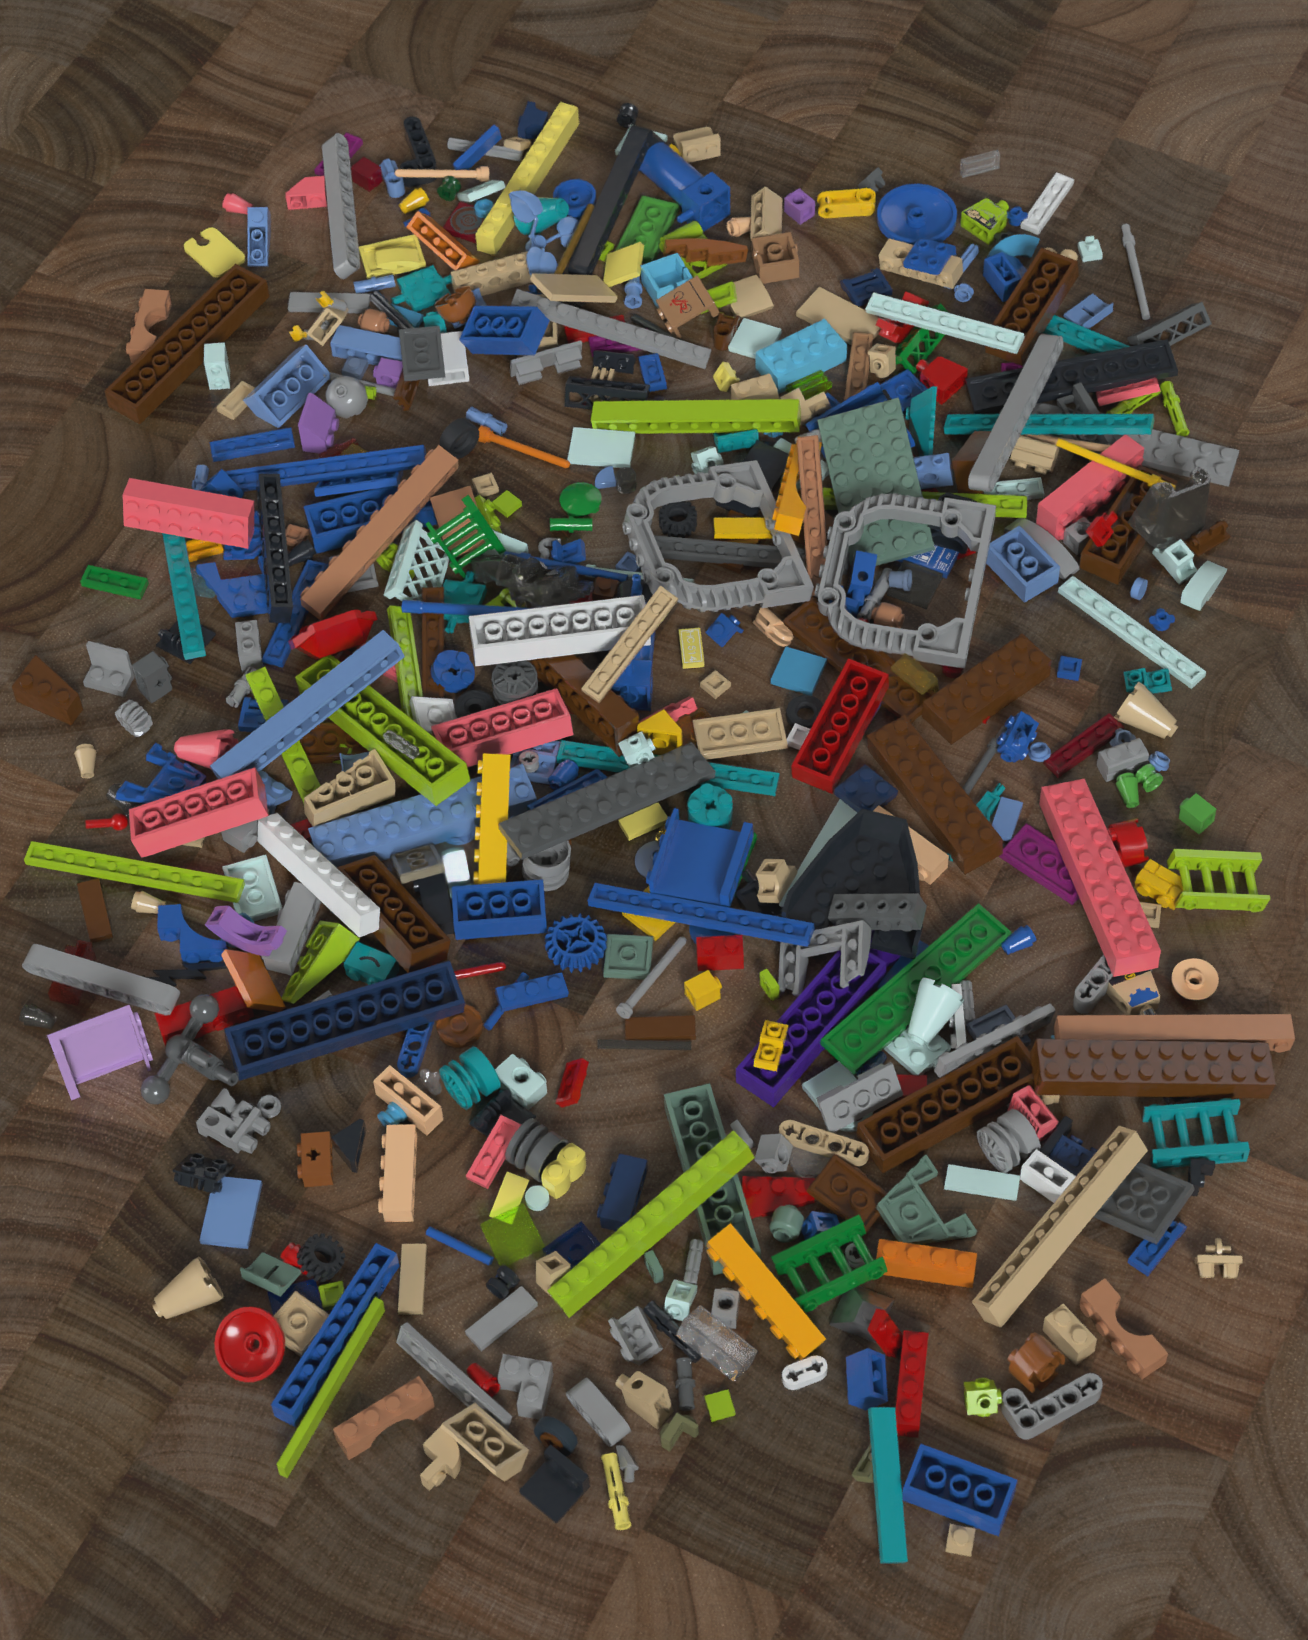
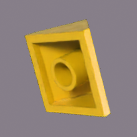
[637,709,683,755]

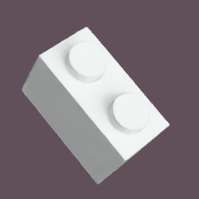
[1020,1149,1076,1203]

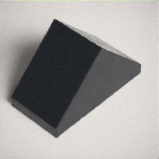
[331,1119,366,1173]

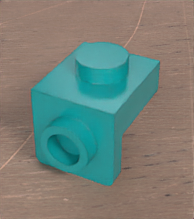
[422,312,447,334]

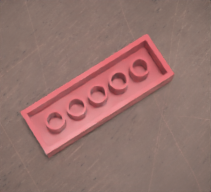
[1036,434,1144,541]
[123,478,254,549]
[431,688,573,767]
[129,768,268,858]

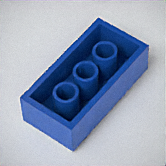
[459,306,550,355]
[452,879,547,940]
[902,1444,1017,1537]

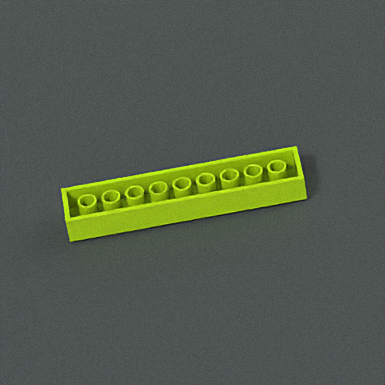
[295,655,470,806]

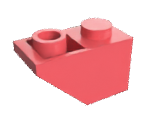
[286,176,327,210]

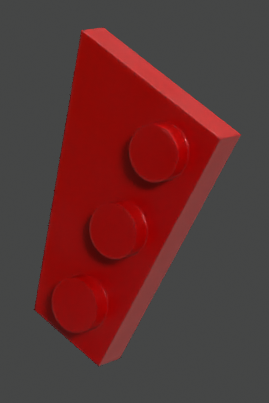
[742,1176,815,1219]

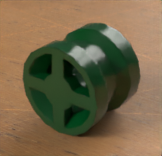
[437,176,461,201]

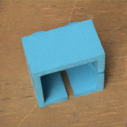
[641,253,693,309]

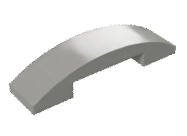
[1004,518,1080,581]

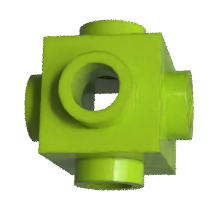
[963,1378,1002,1417]

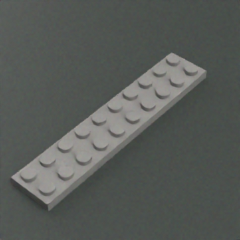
[1032,403,1239,487]

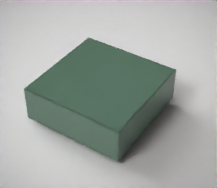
[644,1250,664,1284]

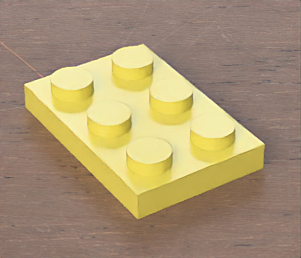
[359,235,426,279]

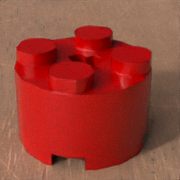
[1108,818,1149,868]

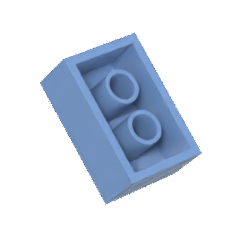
[986,526,1060,603]

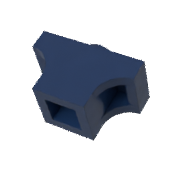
[518,101,548,140]

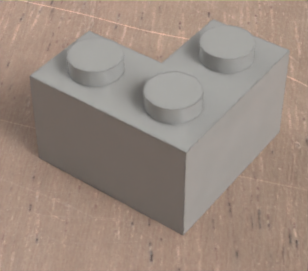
[498,1354,553,1420]

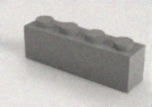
[262,882,322,975]

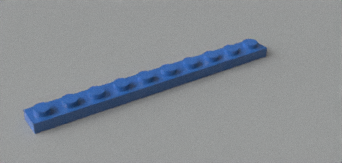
[225,445,426,492]
[588,883,815,947]

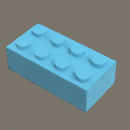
[756,319,847,394]

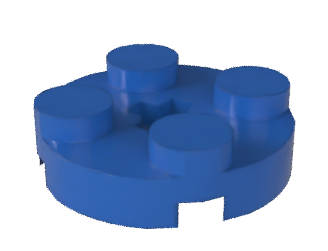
[431,650,475,693]

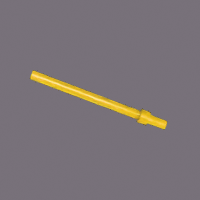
[1056,438,1176,493]

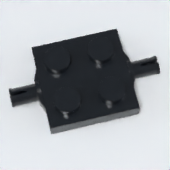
[734,869,783,917]

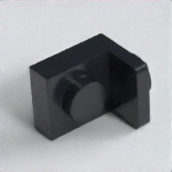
[1188,1158,1215,1196]

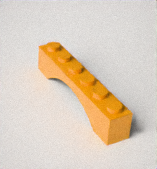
[772,436,822,536]

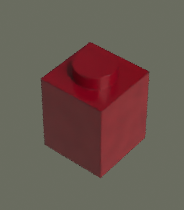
[351,157,383,192]

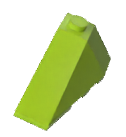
[281,920,360,1004]

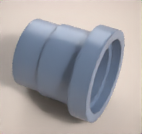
[889,569,912,591]

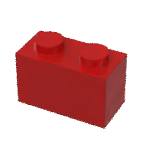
[696,935,744,971]

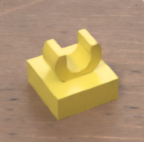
[713,362,740,392]

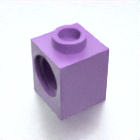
[784,188,815,225]
[373,358,403,388]

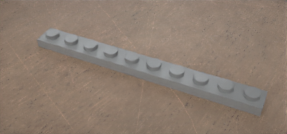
[511,289,712,369]

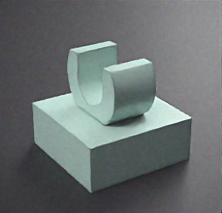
[1078,236,1103,262]

